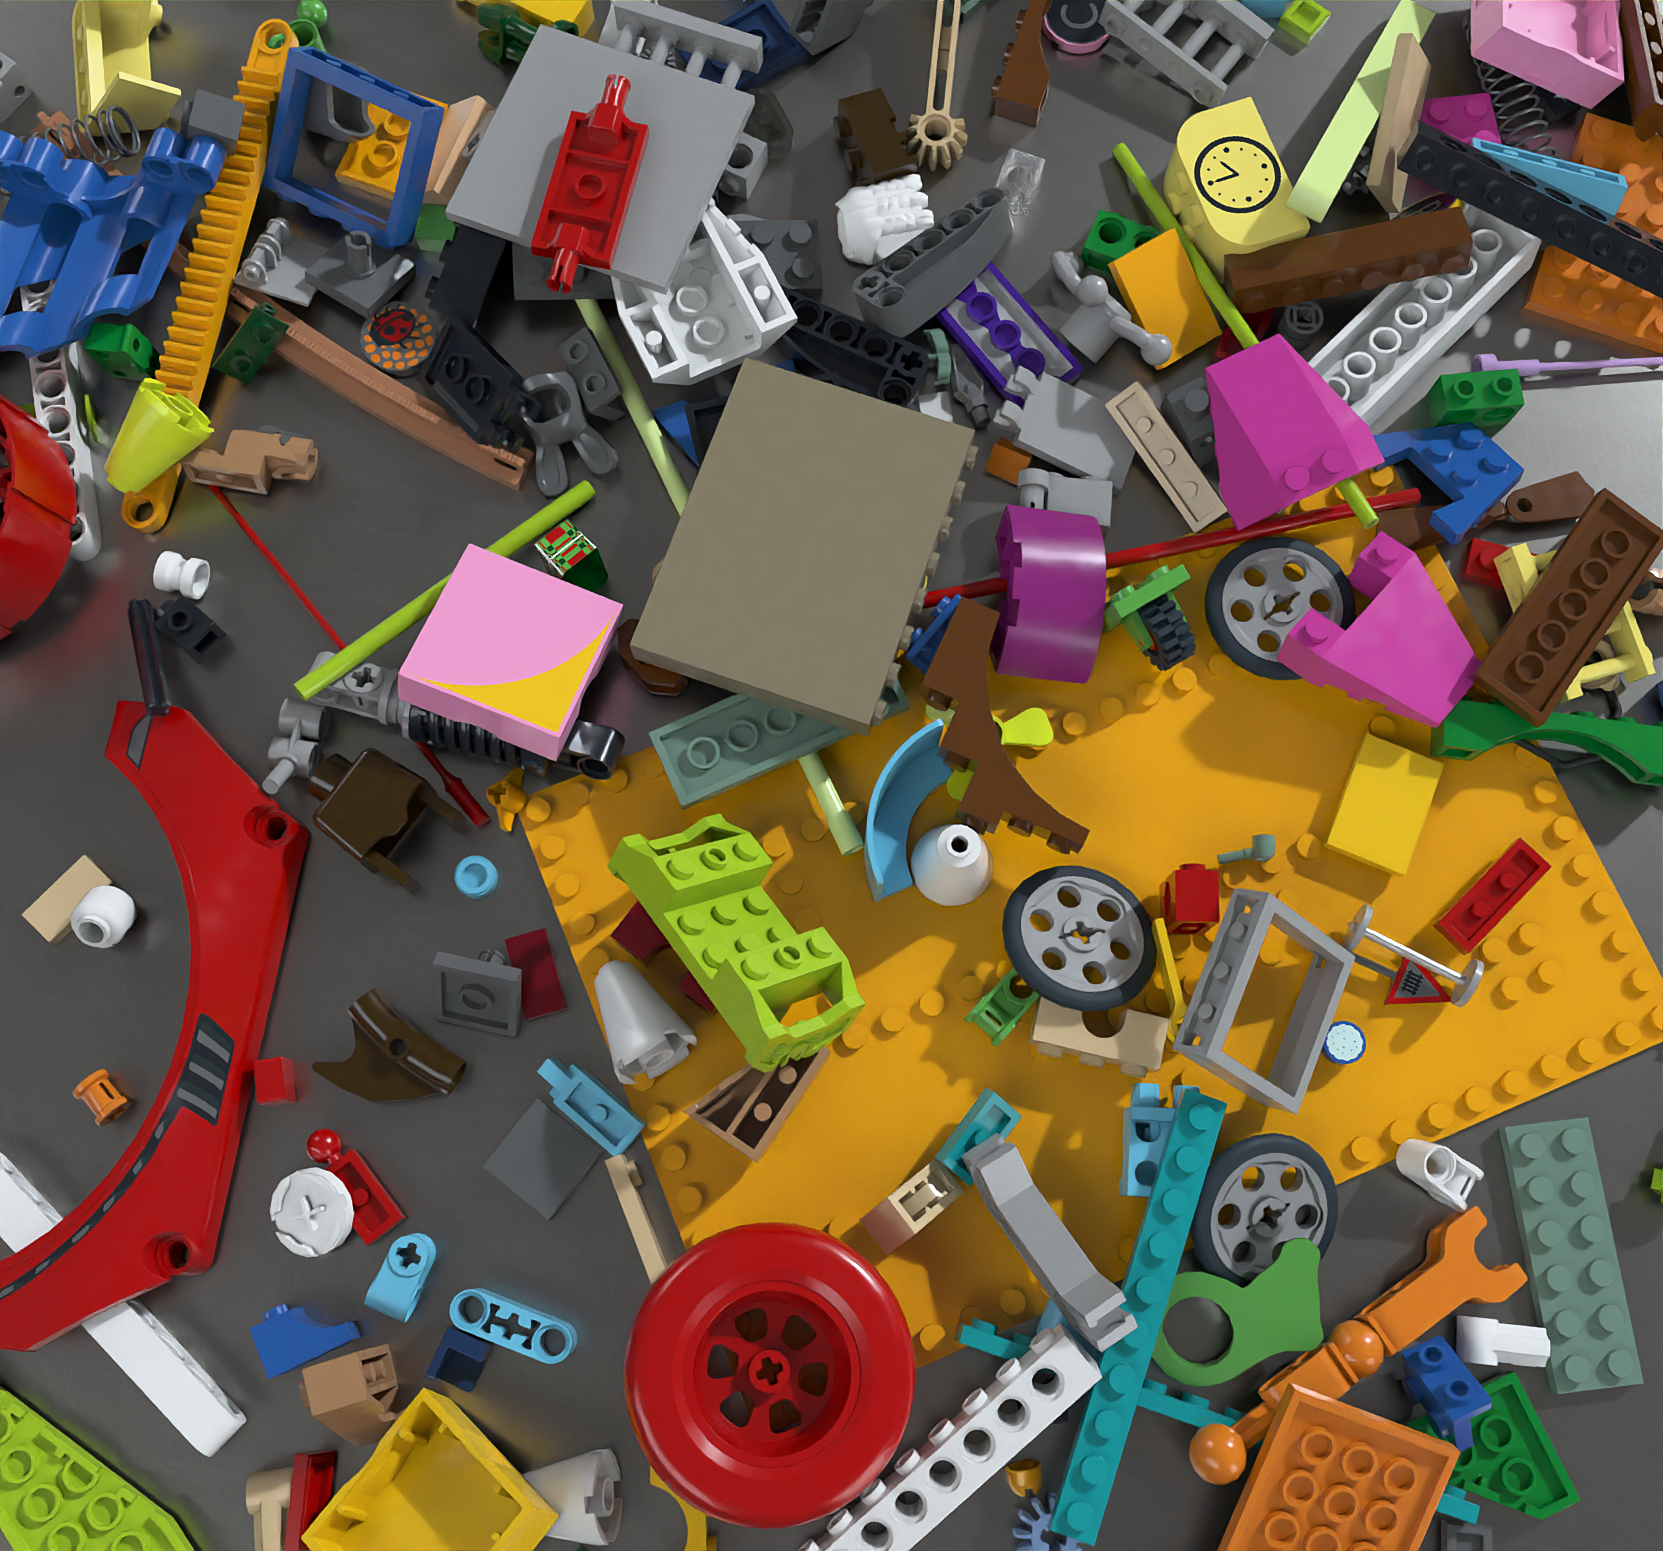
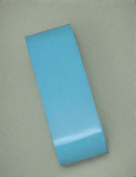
[449,1288,577,1364]

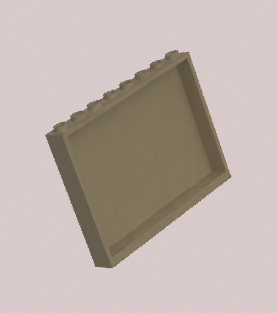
[630,357,979,737]

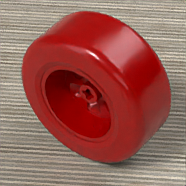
[623,1222,915,1529]

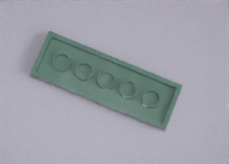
[648,679,910,810]
[1499,1117,1644,1394]

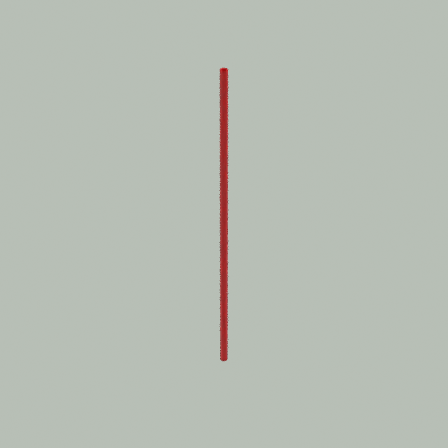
[922,488,1421,610]

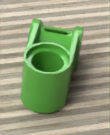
[964,968,1039,1048]

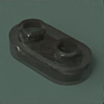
[745,87,794,158]

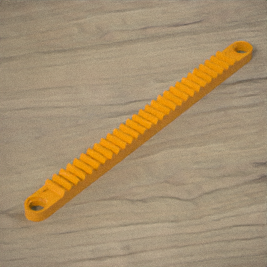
[121,19,299,533]

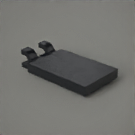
[417,313,542,453]

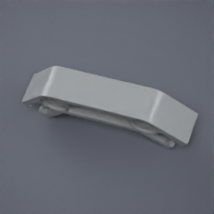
[961,1133,1138,1352]

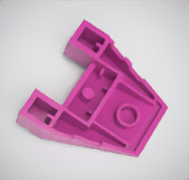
[1276,531,1479,728]

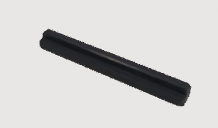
[127,598,171,718]

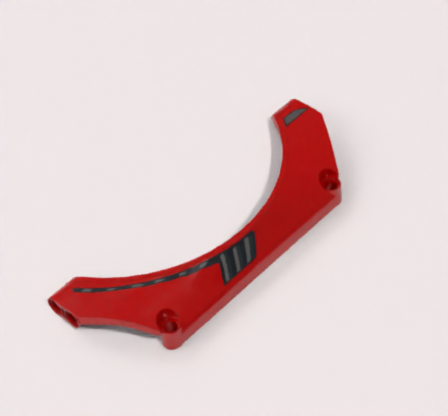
[0,700,309,1352]

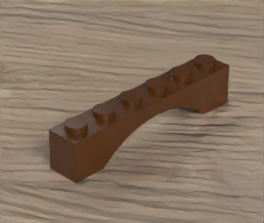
[990,0,1054,127]

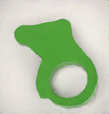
[1151,1237,1324,1387]

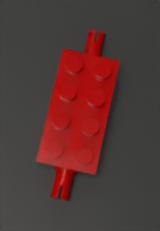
[530,74,649,294]

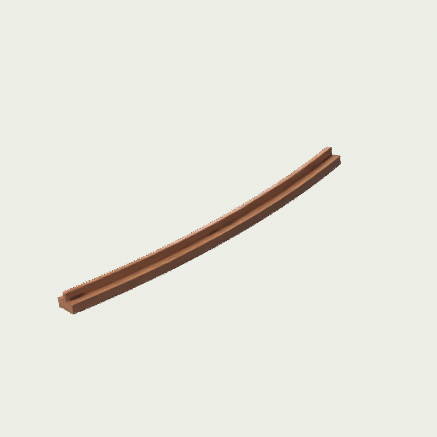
[30,110,536,491]

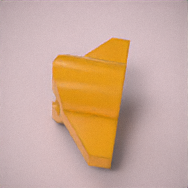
[486,768,526,832]

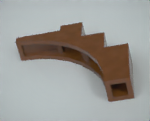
[919,597,1090,854]

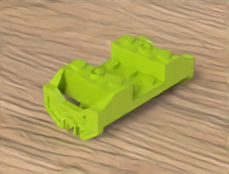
[607,813,866,1073]

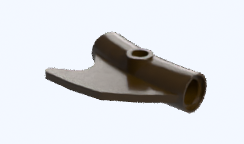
[312,988,467,1102]

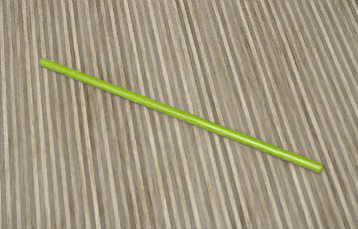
[1112,143,1379,529]

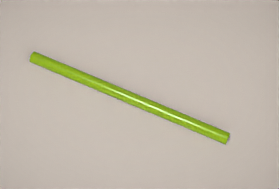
[293,480,596,702]

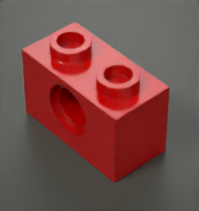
[1159,863,1220,936]

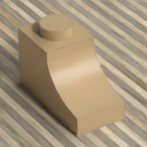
[859,1158,964,1255]

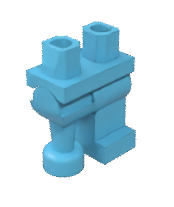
[1119,1083,1200,1197]

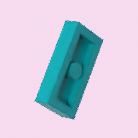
[935,1088,1022,1186]

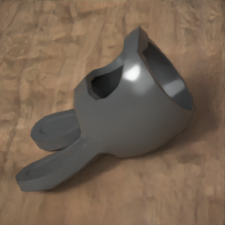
[517,371,618,497]

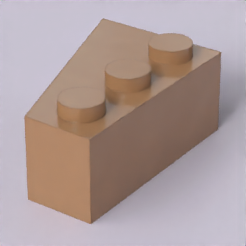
[683,1047,830,1164]
[299,1344,404,1448]

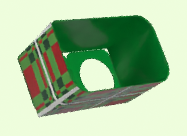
[535,519,608,593]

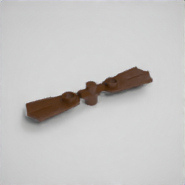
[1374,471,1595,552]

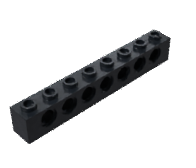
[1397,120,1663,299]

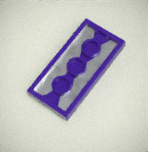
[935,262,1084,409]

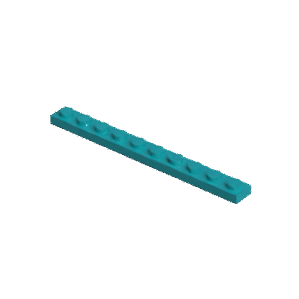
[1048,1088,1227,1546]

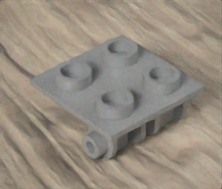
[234,217,329,307]

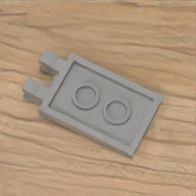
[990,366,1136,494]

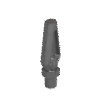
[949,343,991,427]

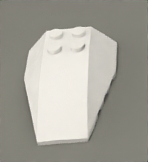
[611,197,797,385]

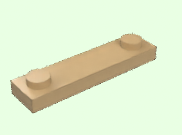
[1105,381,1227,533]
[605,1154,667,1285]

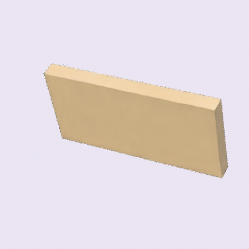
[1366,33,1431,213]

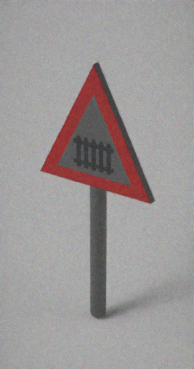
[1350,947,1451,1005]

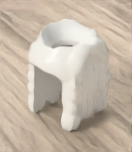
[835,174,934,265]

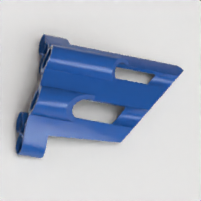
[0,127,227,359]

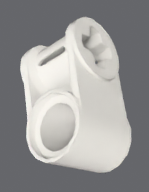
[1396,1139,1484,1212]

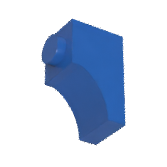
[249,1304,363,1379]

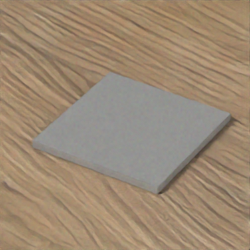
[445,24,755,295]

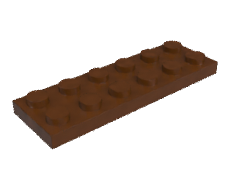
[1469,488,1663,728]

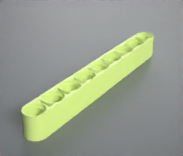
[1285,0,1436,223]

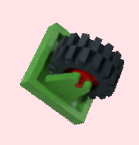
[1101,564,1196,671]

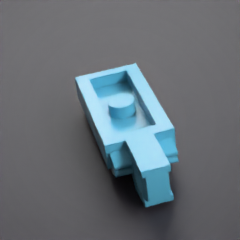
[537,1056,647,1156]

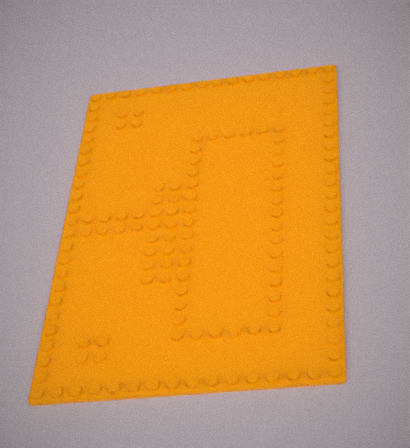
[518,464,1663,1432]

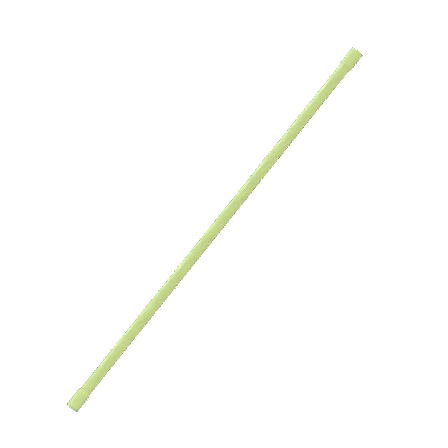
[575,299,865,856]

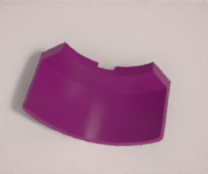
[989,504,1106,684]

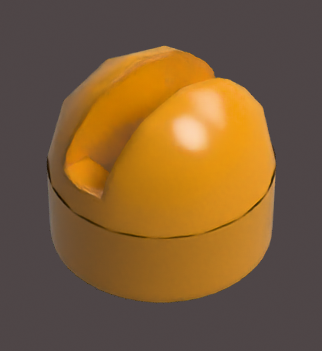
[1005,1459,1043,1497]

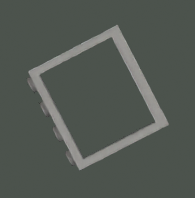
[1172,888,1355,1114]

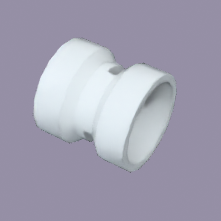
[153,551,210,599]

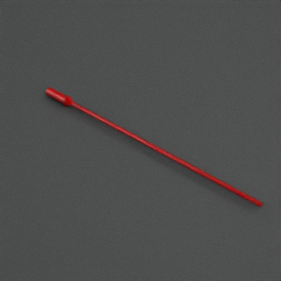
[206,484,490,828]

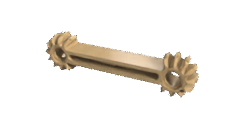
[904,0,967,172]

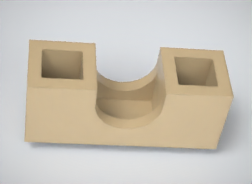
[1027,995,1169,1078]

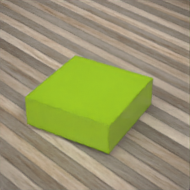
[1277,0,1331,45]

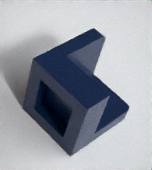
[425,1325,495,1392]

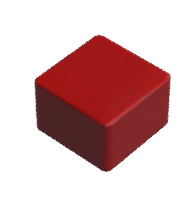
[253,1056,297,1107]

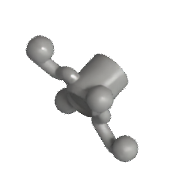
[1051,251,1172,366]

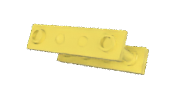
[1493,543,1656,706]

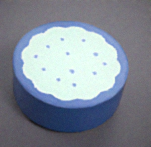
[1321,1021,1366,1065]

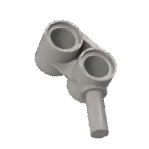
[262,697,331,794]

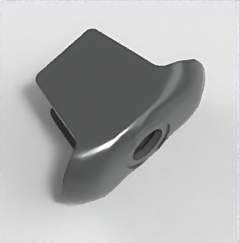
[302,57,376,143]

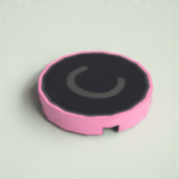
[1042,0,1111,54]

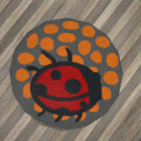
[360,301,439,377]

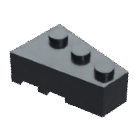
[424,221,508,327]

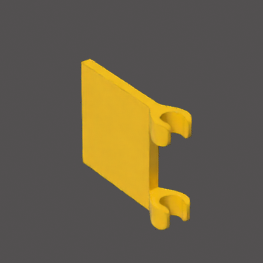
[1151,918,1188,1043]

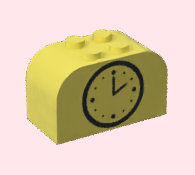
[1163,97,1311,284]

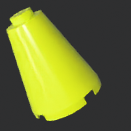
[104,378,214,493]

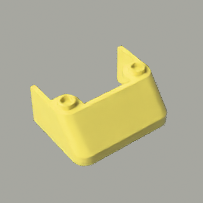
[72,0,181,137]

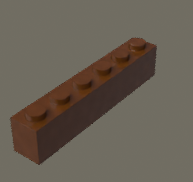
[1224,206,1473,315]

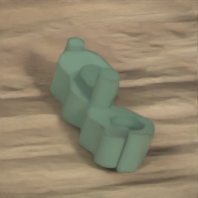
[923,328,951,386]

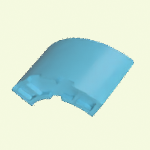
[864,719,952,903]

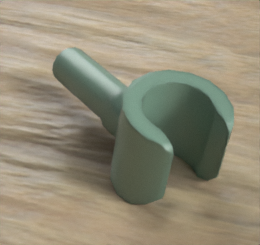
[1217,834,1275,865]

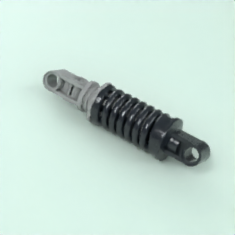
[308,652,625,780]

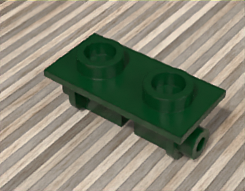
[212,302,290,385]

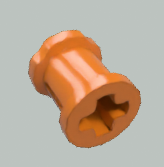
[72,1069,132,1127]

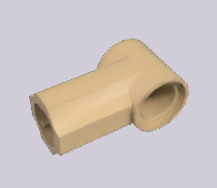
[246,1467,293,1551]

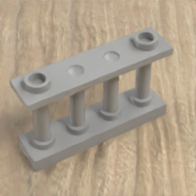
[614,0,763,89]
[1098,0,1275,109]

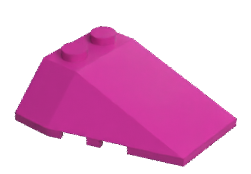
[1205,334,1385,532]

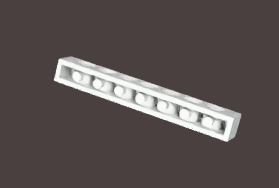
[797,1323,1102,1551]

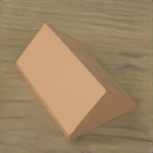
[422,95,495,206]

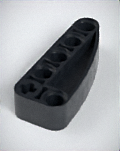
[773,285,929,410]

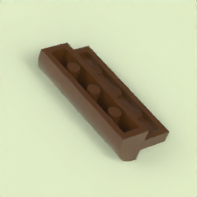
[1619,0,1663,142]

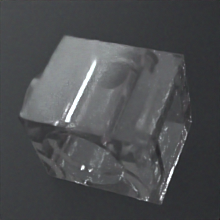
[995,148,1046,218]

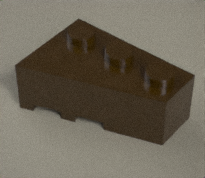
[833,88,919,187]

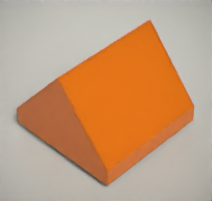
[984,436,1035,485]

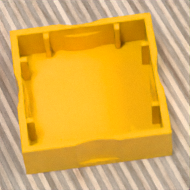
[301,1387,560,1551]

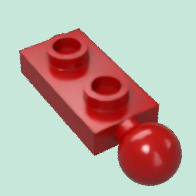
[306,1128,406,1246]

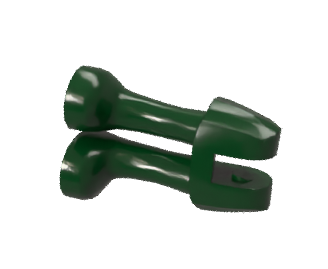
[477,3,579,66]

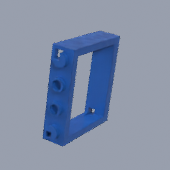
[262,46,445,249]

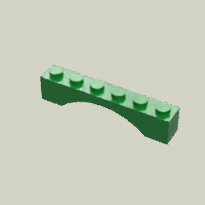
[1430,695,1663,787]

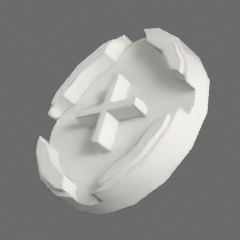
[270,1167,354,1257]

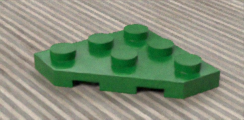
[1400,1370,1581,1520]

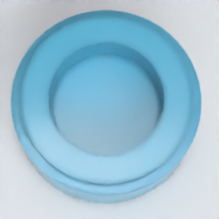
[454,856,498,899]

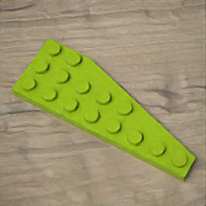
[0,1386,195,1551]

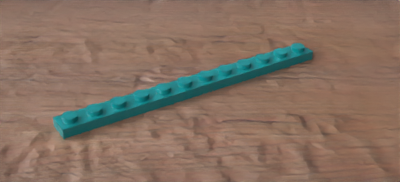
[954,1318,1480,1525]

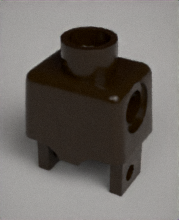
[307,748,467,894]

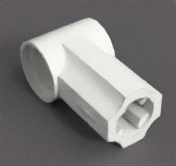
[1456,1315,1550,1367]

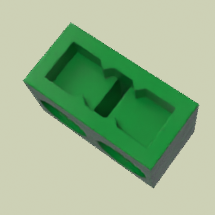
[1081,209,1163,280]
[1425,368,1525,427]

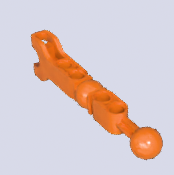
[1189,1206,1528,1485]

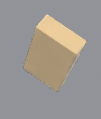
[21,855,118,945]

